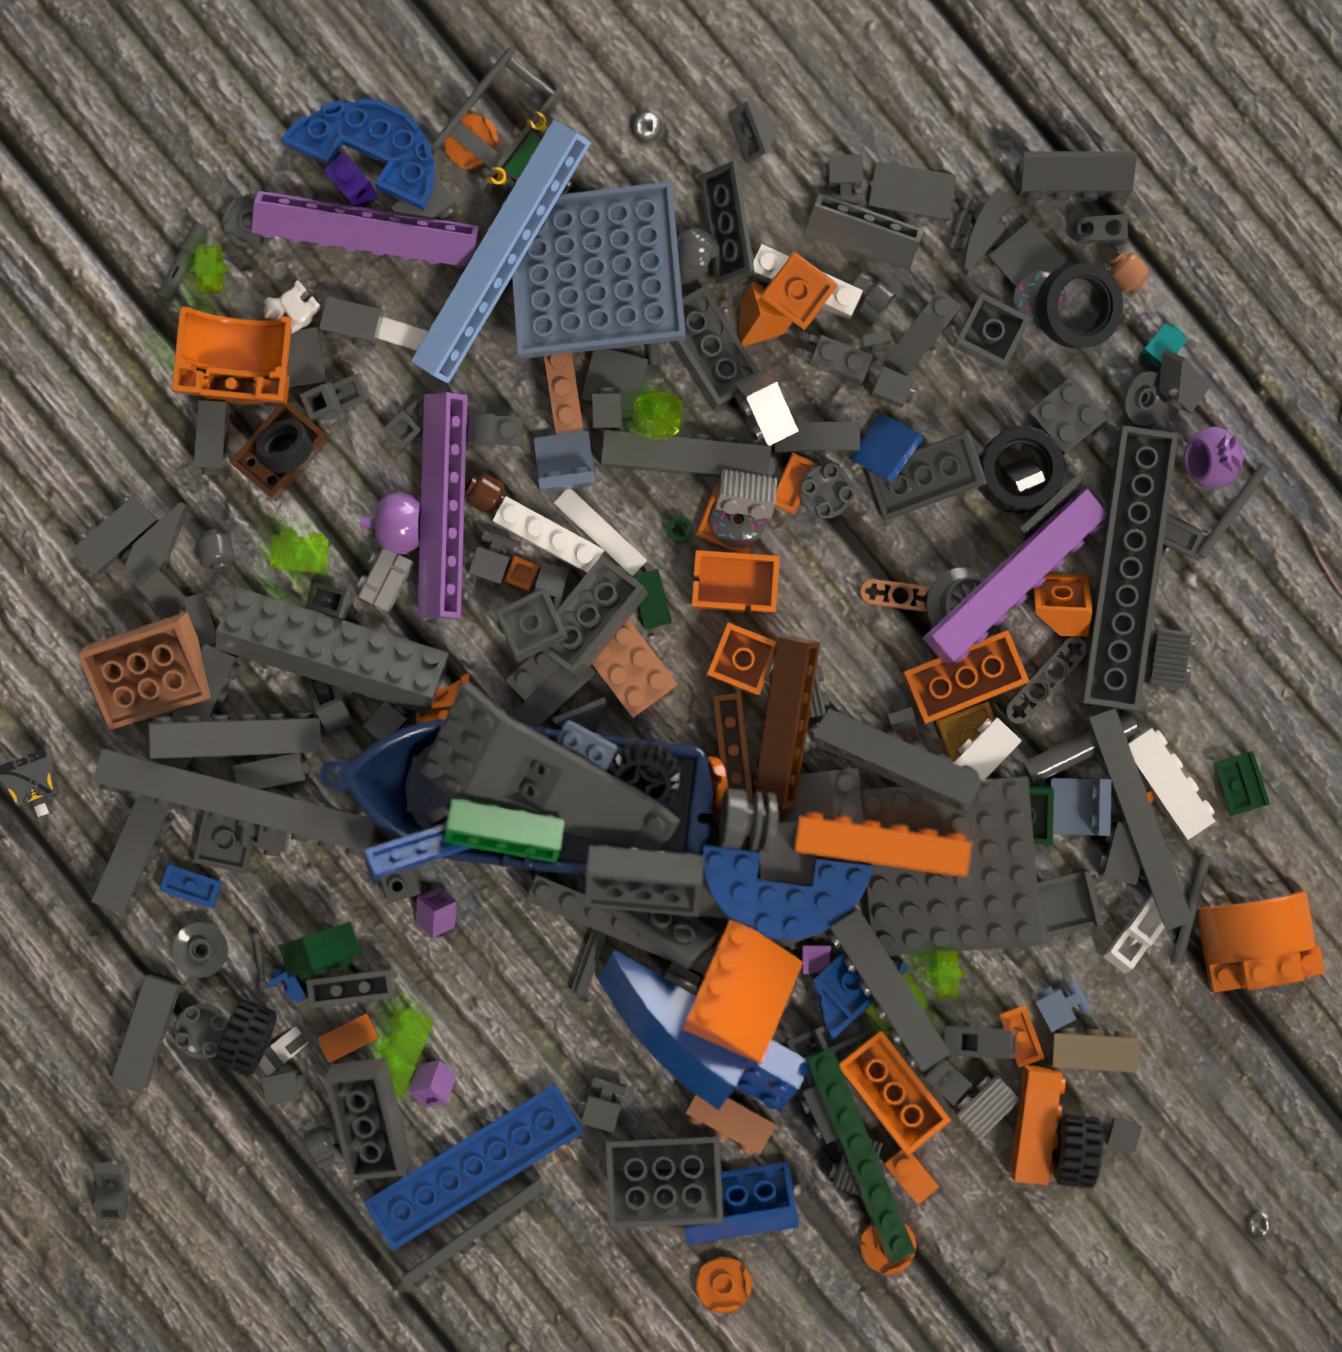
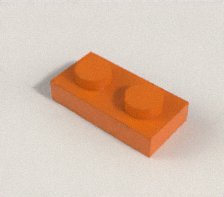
[998,1005,1045,1068]

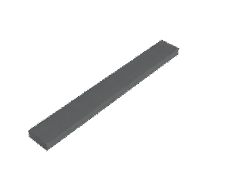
[1088,708,1193,931]

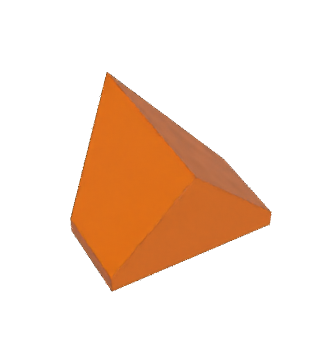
[738,281,793,347]

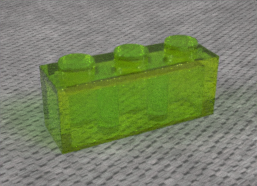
[380,1006,436,1099]

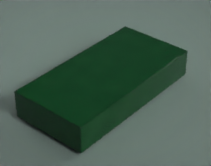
[632,569,672,630]

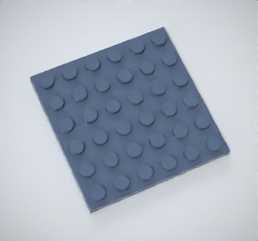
[512,181,686,359]

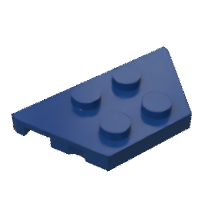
[812,951,909,1040]

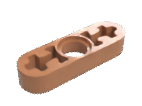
[860,579,931,613]

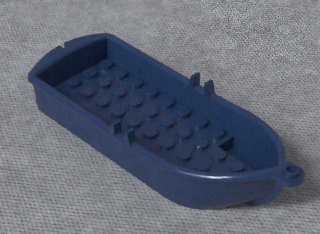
[320,719,713,876]

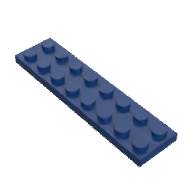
[363,1083,585,1251]

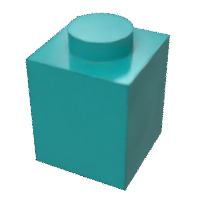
[1140,323,1187,370]

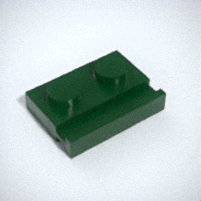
[1213,751,1270,816]

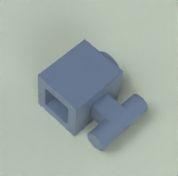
[1032,979,1092,1032]

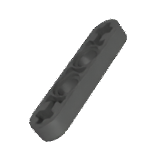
[1005,637,1087,724]

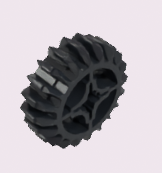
[605,740,681,804]

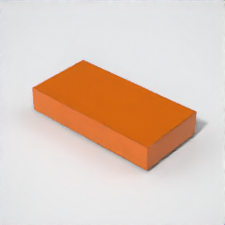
[775,452,818,515]
[316,1013,380,1063]

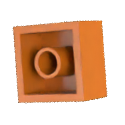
[707,622,776,697]

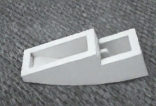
[1103,894,1164,974]

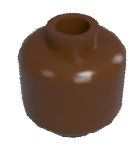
[464,473,507,514]

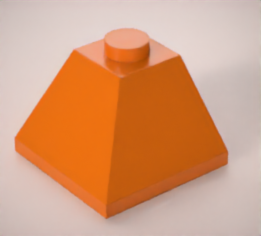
[1033,573,1092,637]

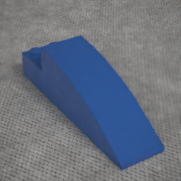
[598,950,808,1112]

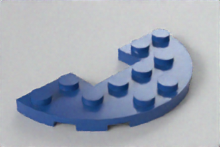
[280,99,435,211]
[702,844,872,940]

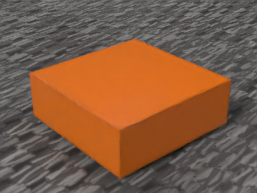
[504,556,540,592]

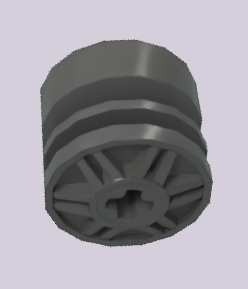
[719,789,778,852]

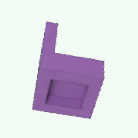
[416,887,456,937]
[801,944,831,974]
[409,1060,456,1108]

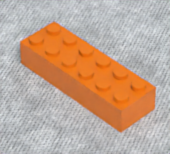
[795,812,972,877]

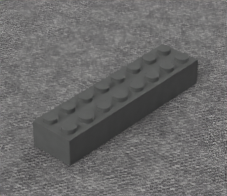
[216,587,449,715]

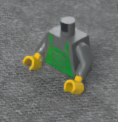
[486,111,572,194]

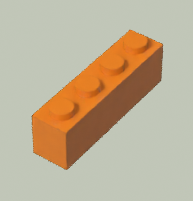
[1009,1065,1065,1185]

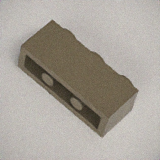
[1049,1027,1139,1073]

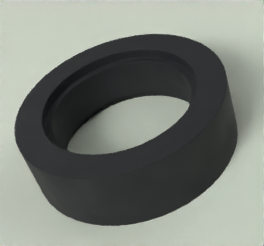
[1036,263,1123,348]

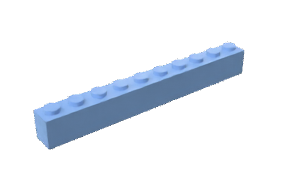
[411,120,591,384]

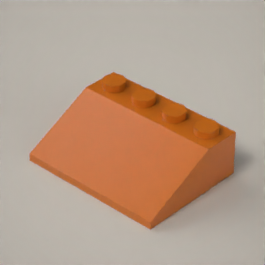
[682,920,803,1064]

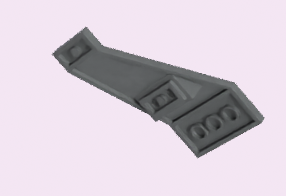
[420,682,680,852]

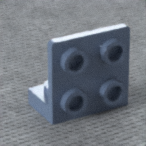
[534,431,596,493]
[556,720,617,771]
[1050,778,1111,836]

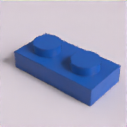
[159,864,223,908]

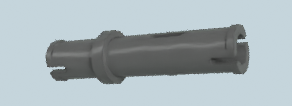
[157,220,209,302]

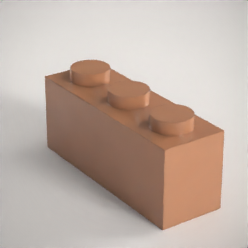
[544,353,584,435]
[686,1094,776,1155]

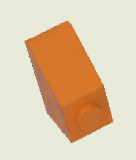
[882,1147,939,1204]

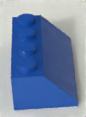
[684,1162,799,1245]

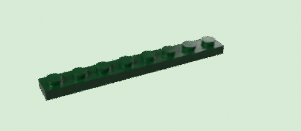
[804,1047,916,1265]

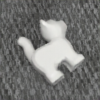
[263,280,322,334]

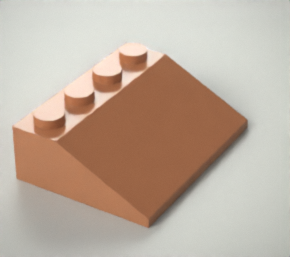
[77,612,211,730]

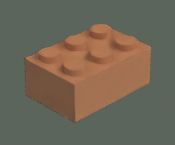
[592,619,678,719]

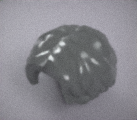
[677,227,720,280]

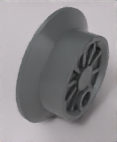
[926,567,996,644]

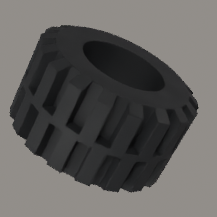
[216,999,277,1077]
[1053,1114,1103,1189]

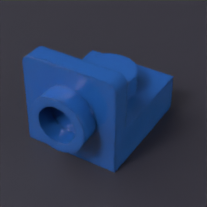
[266,966,308,1003]

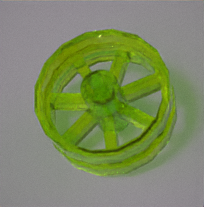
[190,244,230,294]
[632,391,683,439]
[926,949,966,1000]

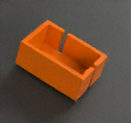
[692,550,780,614]

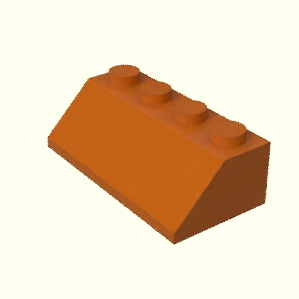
[839,1031,951,1156]

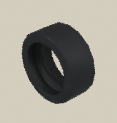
[255,419,313,473]

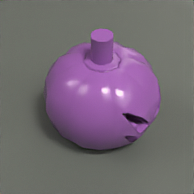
[1183,427,1246,489]
[360,492,421,555]

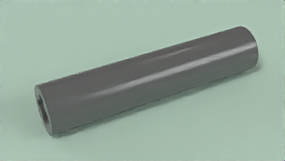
[1022,711,1139,785]

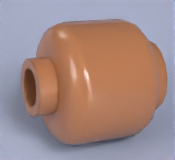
[1108,252,1149,294]

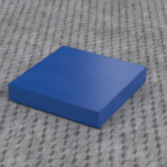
[850,413,924,483]

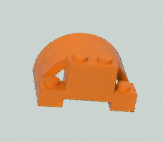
[171,307,292,406]
[1196,891,1325,993]

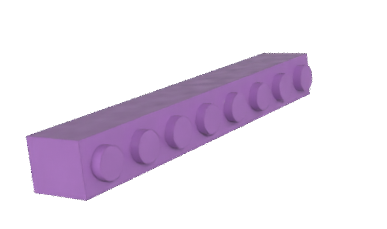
[251,191,479,268]
[418,392,467,619]
[923,489,1108,663]

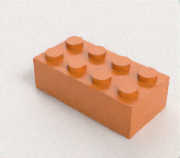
[901,630,1029,725]

